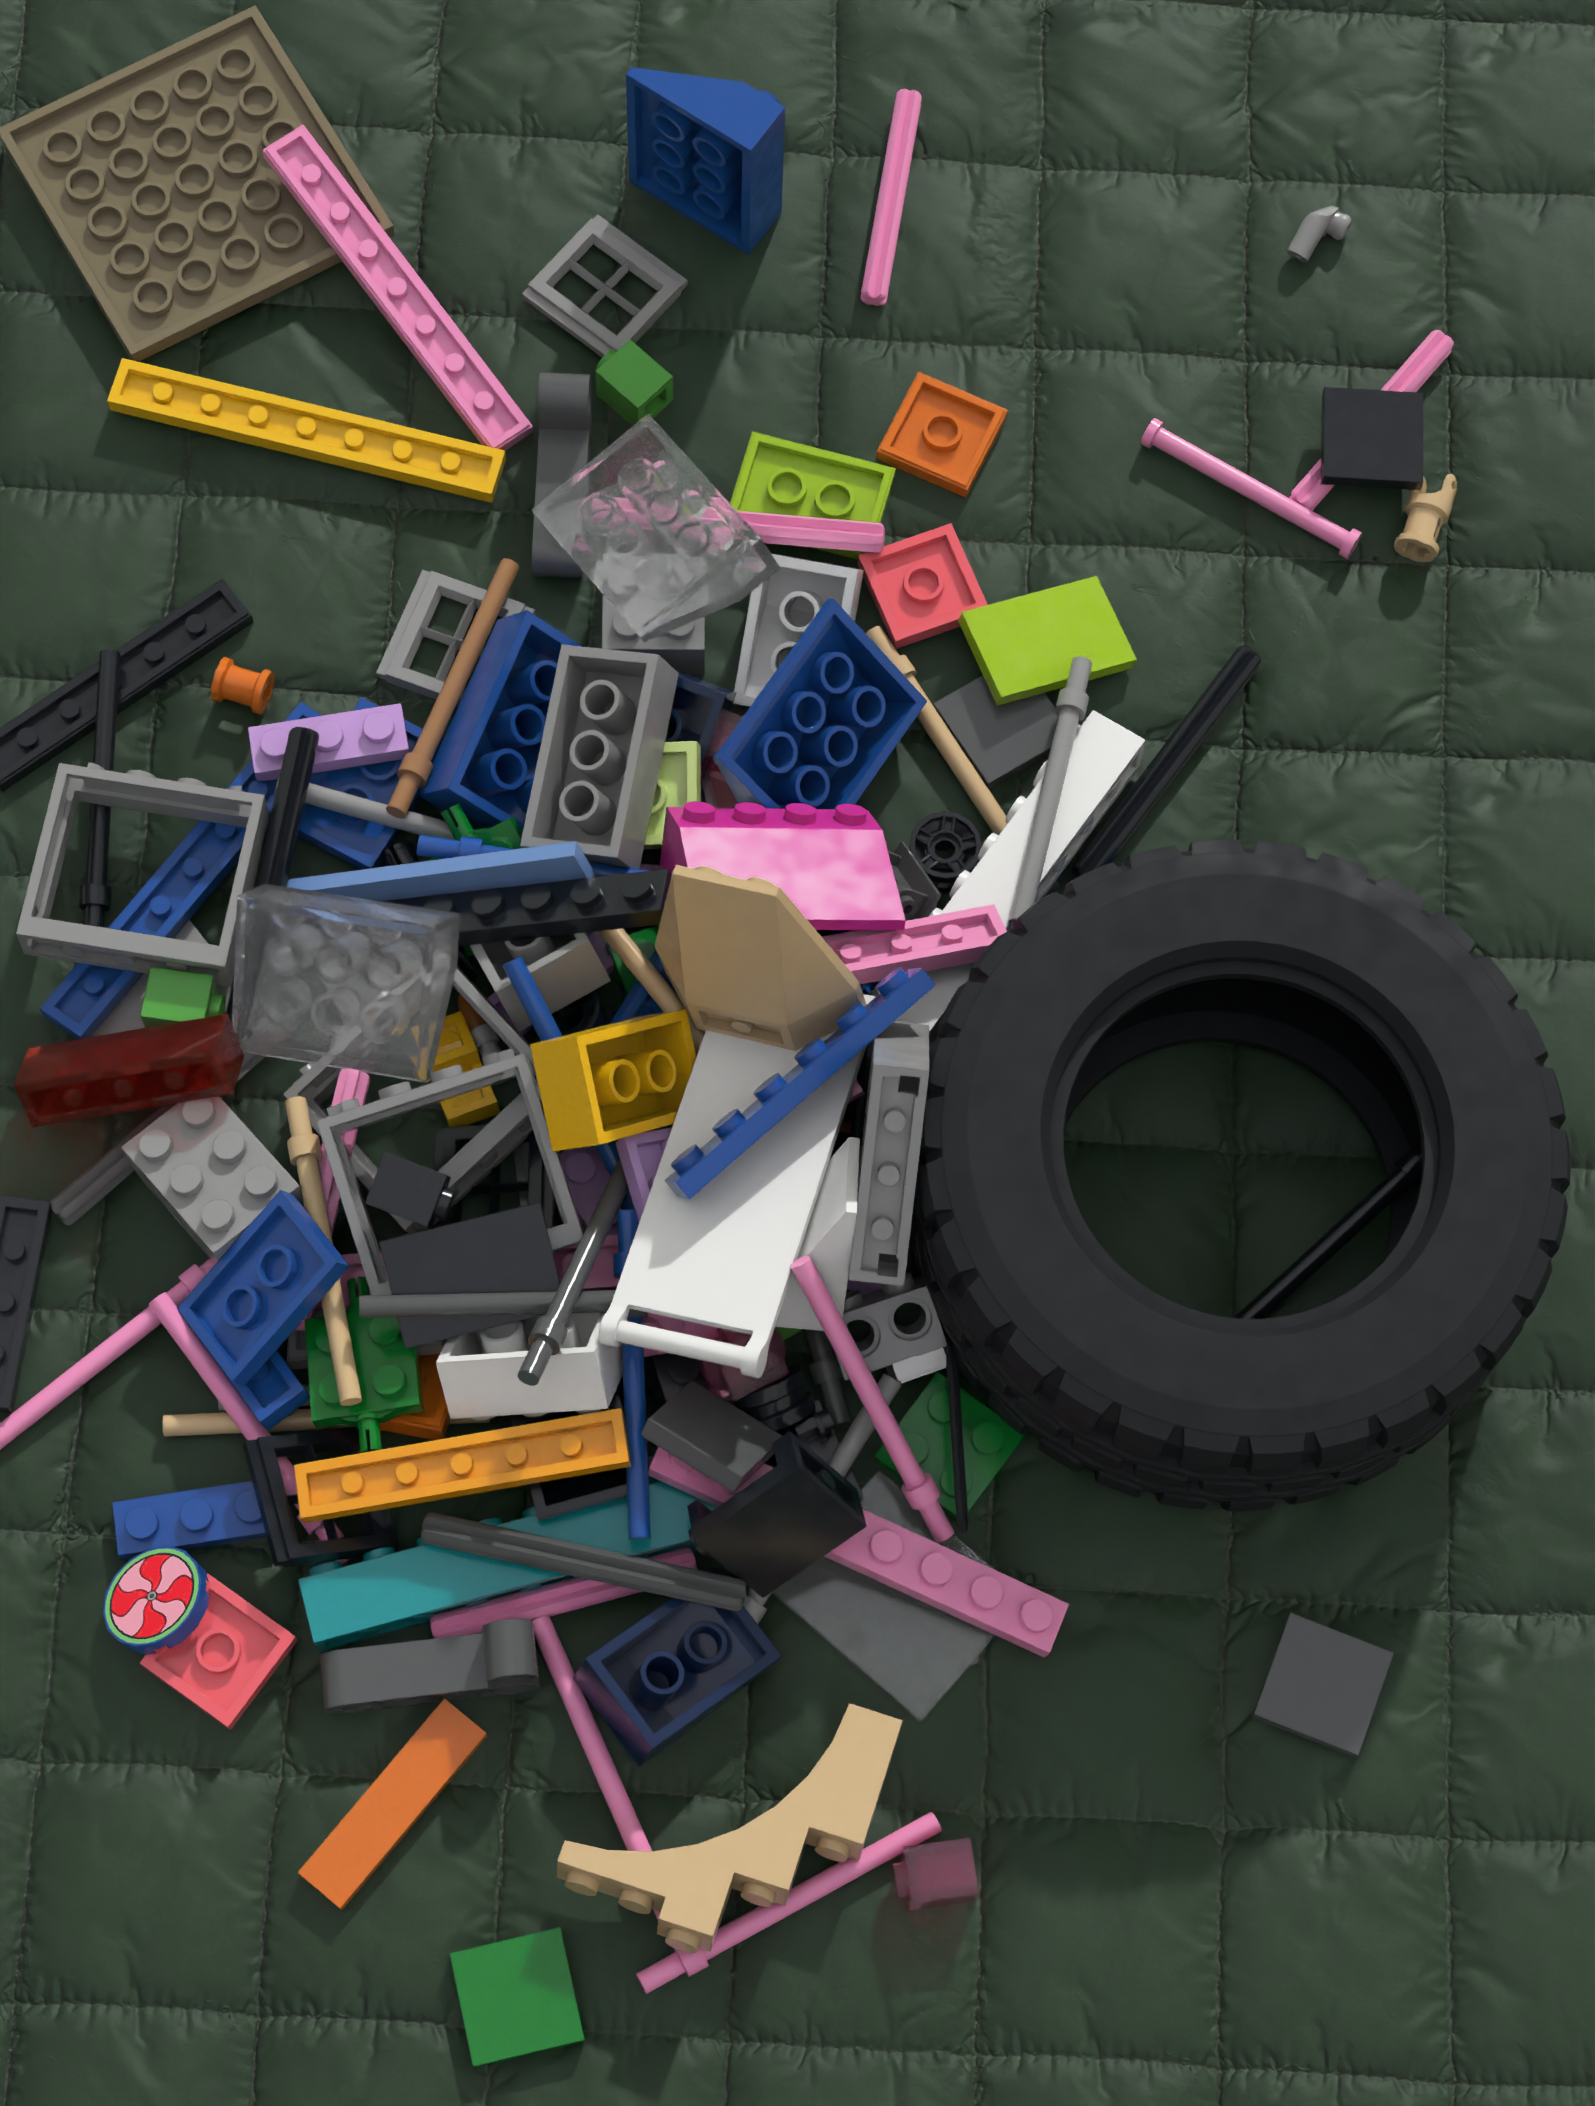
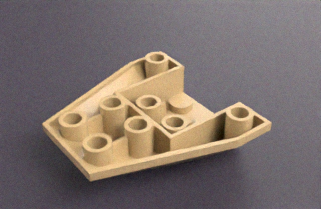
[655,865,867,1051]

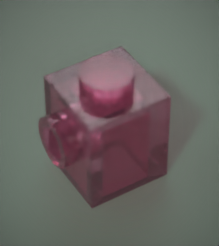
[697,1328,790,1401]

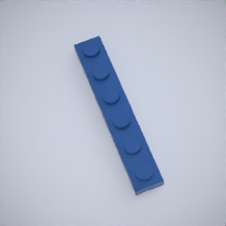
[664,967,936,1199]

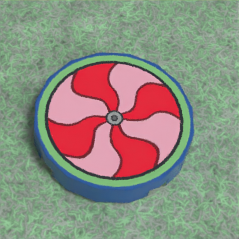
[103,1546,210,1655]

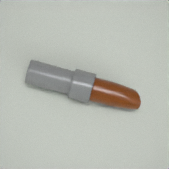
[457,994,508,1085]

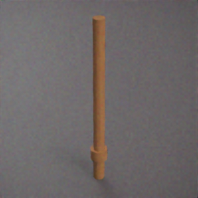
[386,558,520,818]

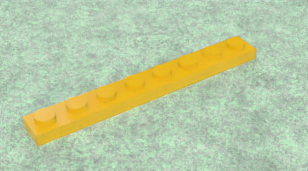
[107,358,506,503]

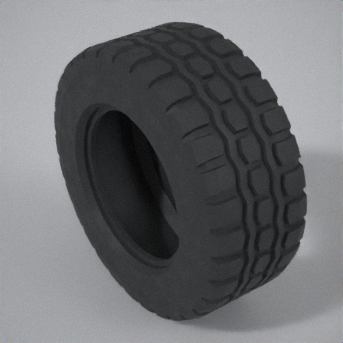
[909,840,1571,1511]

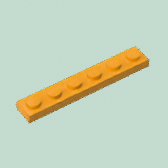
[294,1408,632,1523]

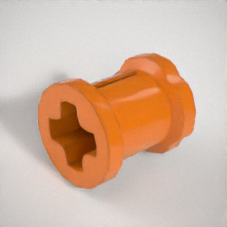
[211,657,275,715]

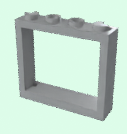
[16,762,270,987]
[283,948,541,1233]
[849,1021,929,1286]
[316,1048,584,1295]

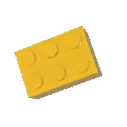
[530,1009,696,1152]

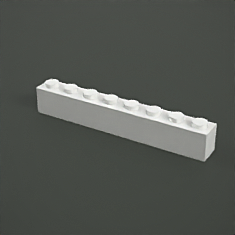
[870,710,1145,1050]

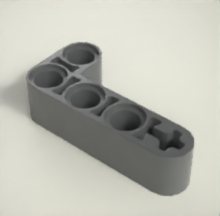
[532,372,592,579]
[319,1619,540,1714]

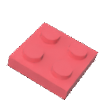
[857,523,988,649]
[140,1573,298,1731]

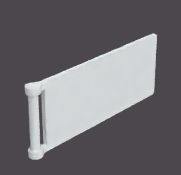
[599,994,875,1379]

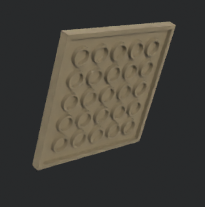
[0,5,395,362]

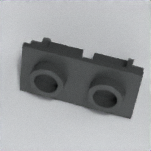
[888,841,942,921]

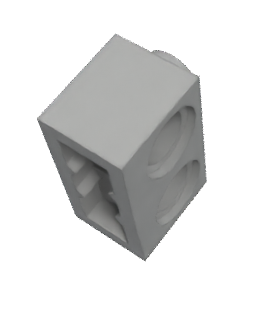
[834,1273,947,1380]

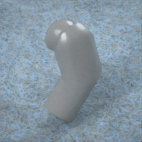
[1287,206,1352,263]

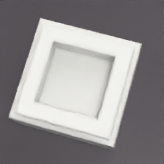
[886,1348,946,1384]

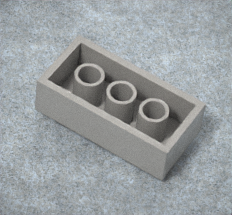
[520,644,679,869]

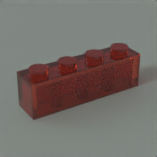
[14,1014,244,1128]

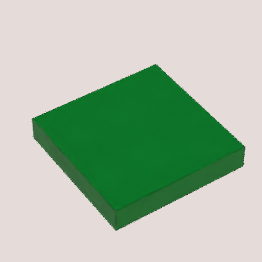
[450,1927,585,2068]

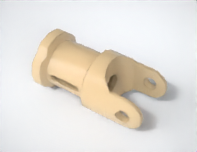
[1394,474,1457,562]

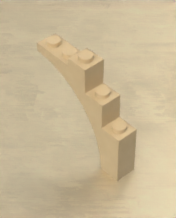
[557,1703,903,1953]

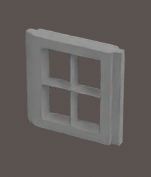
[522,214,688,357]
[376,569,535,708]

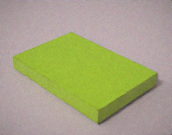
[728,431,896,559]
[958,576,1137,706]

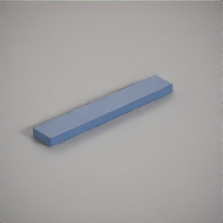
[285,841,596,911]

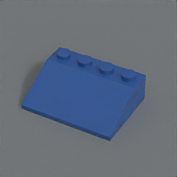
[626,67,785,255]
[713,599,927,810]
[418,610,583,833]

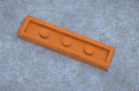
[298,1698,488,1911]

